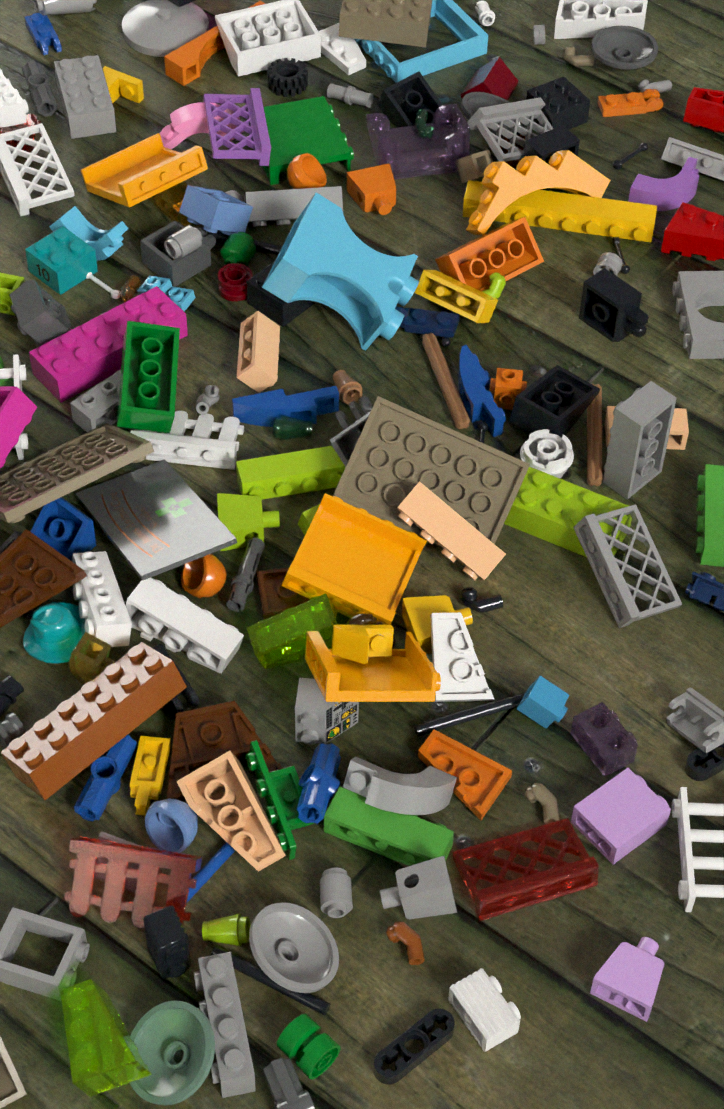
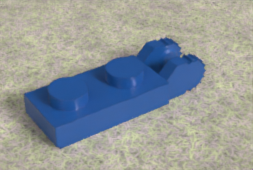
[25,13,62,55]

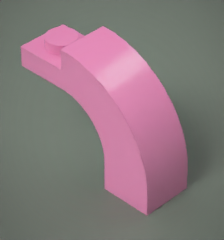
[159,102,244,150]

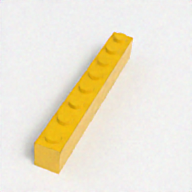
[462,180,657,242]

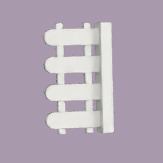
[130,411,244,470]

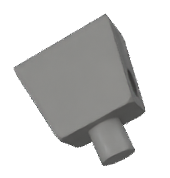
[380,856,457,919]

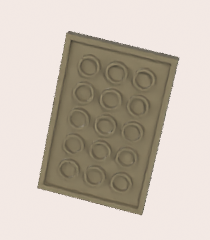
[333,396,530,547]
[0,423,154,523]

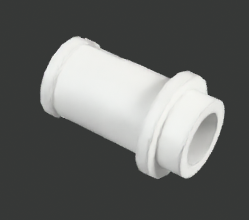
[475,1,495,26]

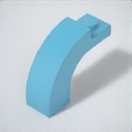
[49,206,128,261]

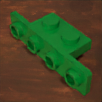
[246,740,314,860]

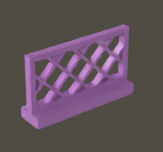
[203,88,271,166]

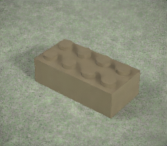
[339,0,432,47]

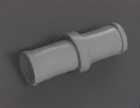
[327,84,374,108]

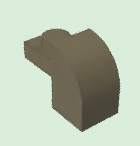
[455,150,493,184]

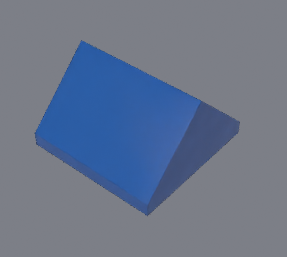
[30,497,96,561]

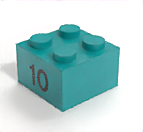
[25,226,98,295]

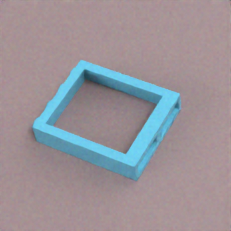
[354,0,488,83]

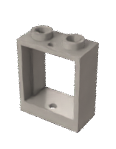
[0,907,90,1001]

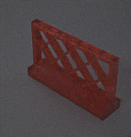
[452,818,599,921]

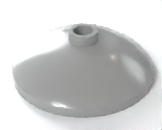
[249,903,339,993]

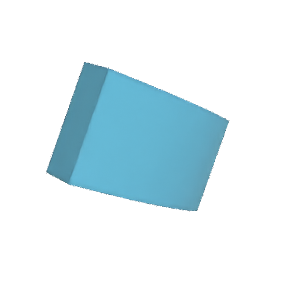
[137,276,196,312]

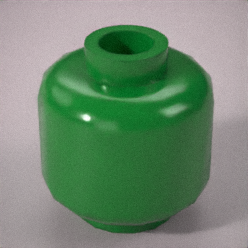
[221,232,256,266]

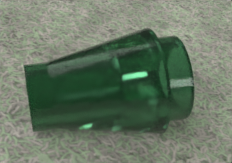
[273,415,312,441]

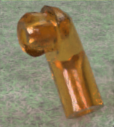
[119,275,141,302]

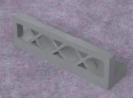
[661,137,724,181]

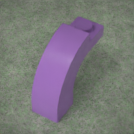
[628,157,699,211]

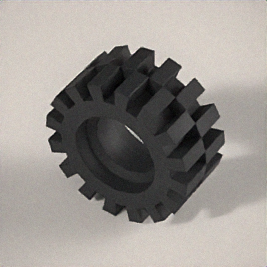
[267,58,308,97]

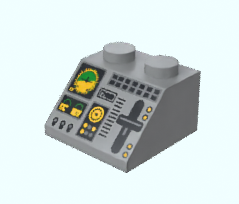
[295,678,359,745]

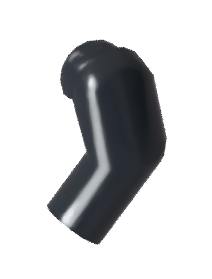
[461,587,503,613]

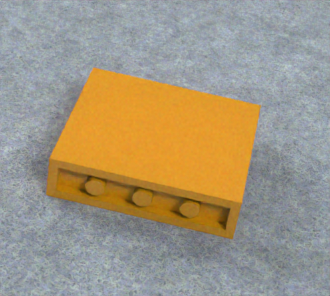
[81,133,208,208]
[281,493,427,625]
[305,631,441,702]

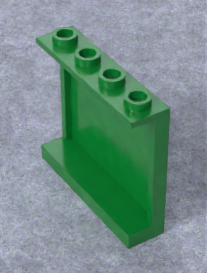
[246,96,354,185]

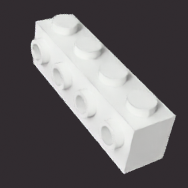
[0,69,28,128]
[72,551,132,648]

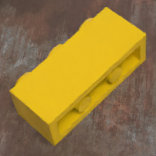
[415,270,498,323]

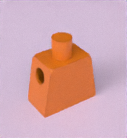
[347,163,396,215]

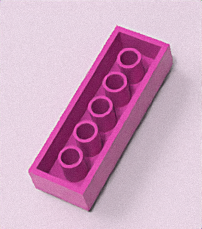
[29,286,188,403]

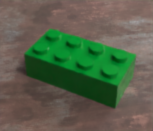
[117,321,180,433]

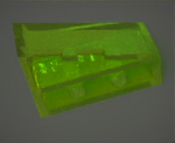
[247,594,344,669]
[60,979,152,1097]

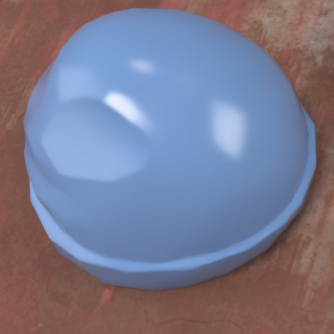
[145,798,198,854]

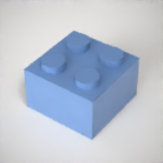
[179,185,253,235]

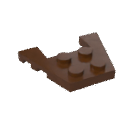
[167,701,283,801]

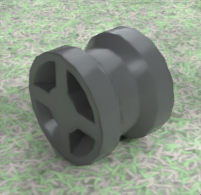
[0,712,26,749]

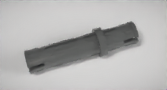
[226,538,265,612]

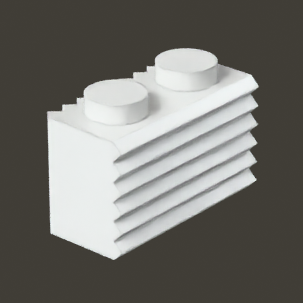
[448,968,521,1052]

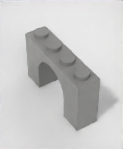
[672,271,724,359]

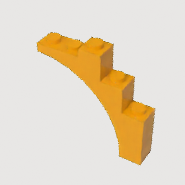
[466,150,611,235]

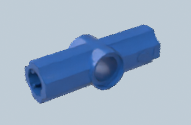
[74,735,137,822]
[297,743,341,824]

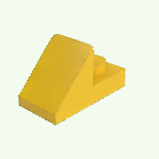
[103,66,144,104]
[332,625,394,664]

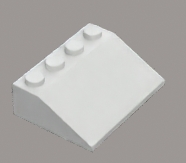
[215,0,321,76]

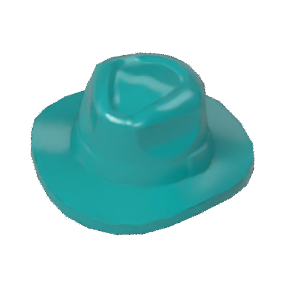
[23,602,92,664]

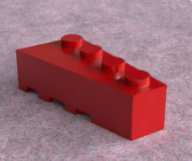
[661,202,724,261]

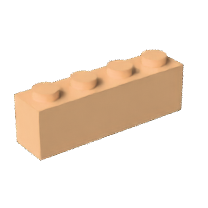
[396,481,506,581]

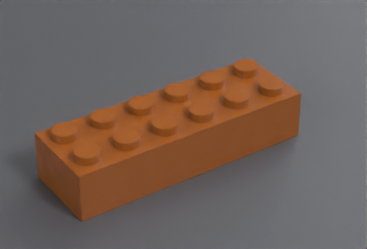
[0,642,187,800]

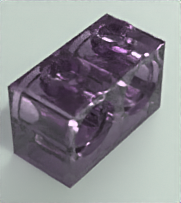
[570,702,638,777]

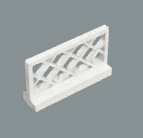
[0,123,74,217]

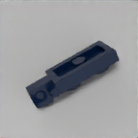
[395,307,460,338]

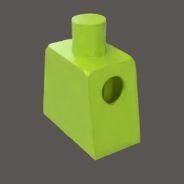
[217,493,280,551]

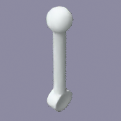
[86,272,121,299]

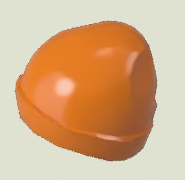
[287,153,327,189]
[181,554,227,598]

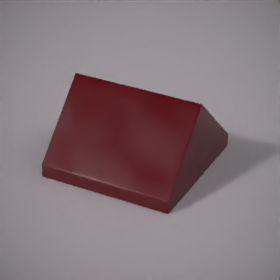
[461,57,518,101]

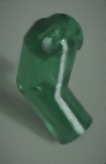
[415,109,434,139]

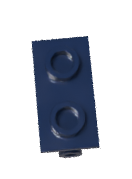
[685,572,724,612]

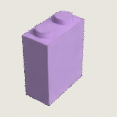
[571,768,671,864]

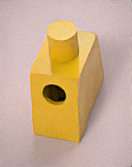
[402,595,473,653]

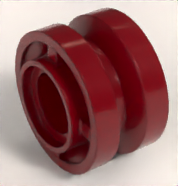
[218,263,253,302]

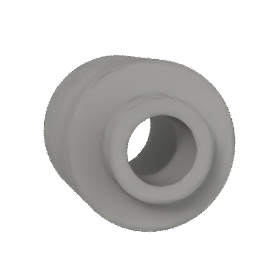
[164,225,202,259]
[319,868,353,918]

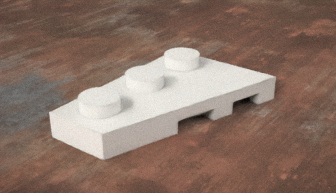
[319,23,366,75]
[430,612,494,702]

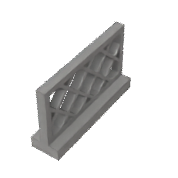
[467,97,553,162]
[573,504,682,628]

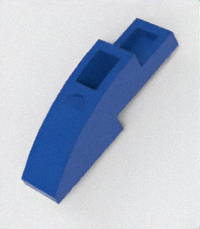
[458,345,506,437]
[232,386,339,427]

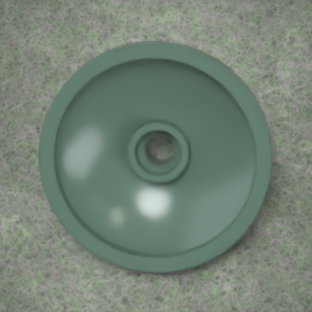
[125,1001,215,1106]

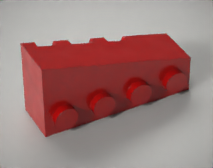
[683,87,724,133]

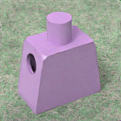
[590,937,664,1022]

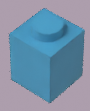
[517,676,570,728]

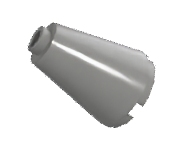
[33,0,97,15]

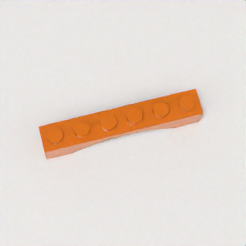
[164,1,265,86]

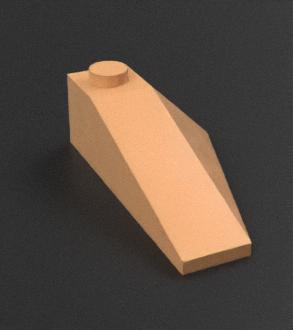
[176,751,286,872]

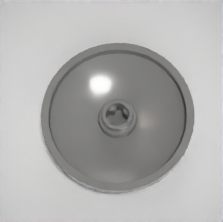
[122,0,209,57]

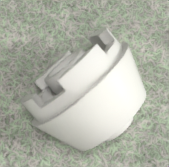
[520,429,574,478]

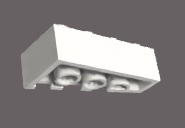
[554,0,648,39]
[126,578,244,673]

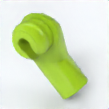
[481,272,506,299]

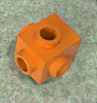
[490,368,527,410]

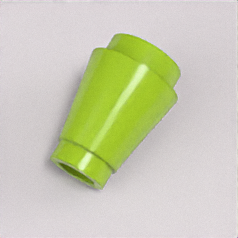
[202,914,251,946]

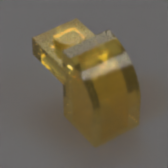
[69,632,117,685]

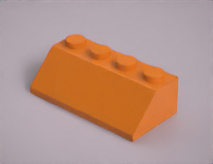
[435,217,544,291]

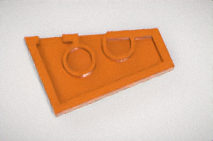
[418,729,512,821]

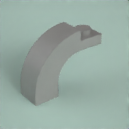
[343,756,457,815]

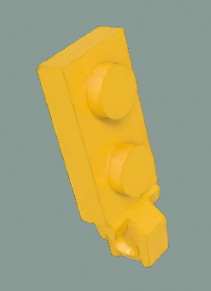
[130,736,171,816]

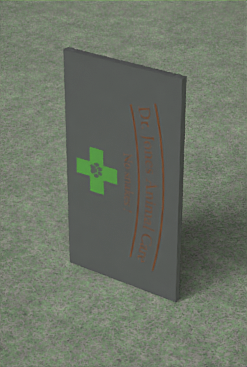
[75,460,237,581]

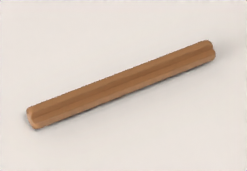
[422,333,470,430]
[587,384,602,486]

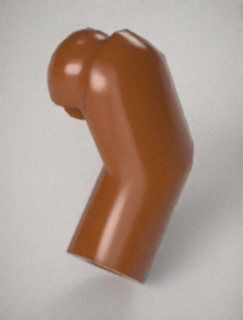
[386,921,425,965]

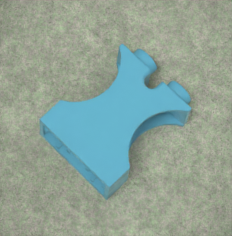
[262,192,419,351]

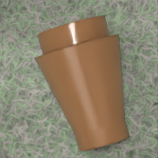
[332,370,362,405]

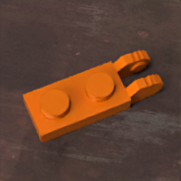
[597,89,664,117]

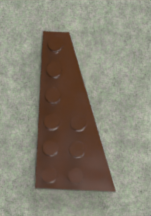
[0,529,87,628]

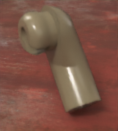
[563,47,594,67]
[525,783,559,825]

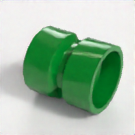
[277,1013,341,1080]

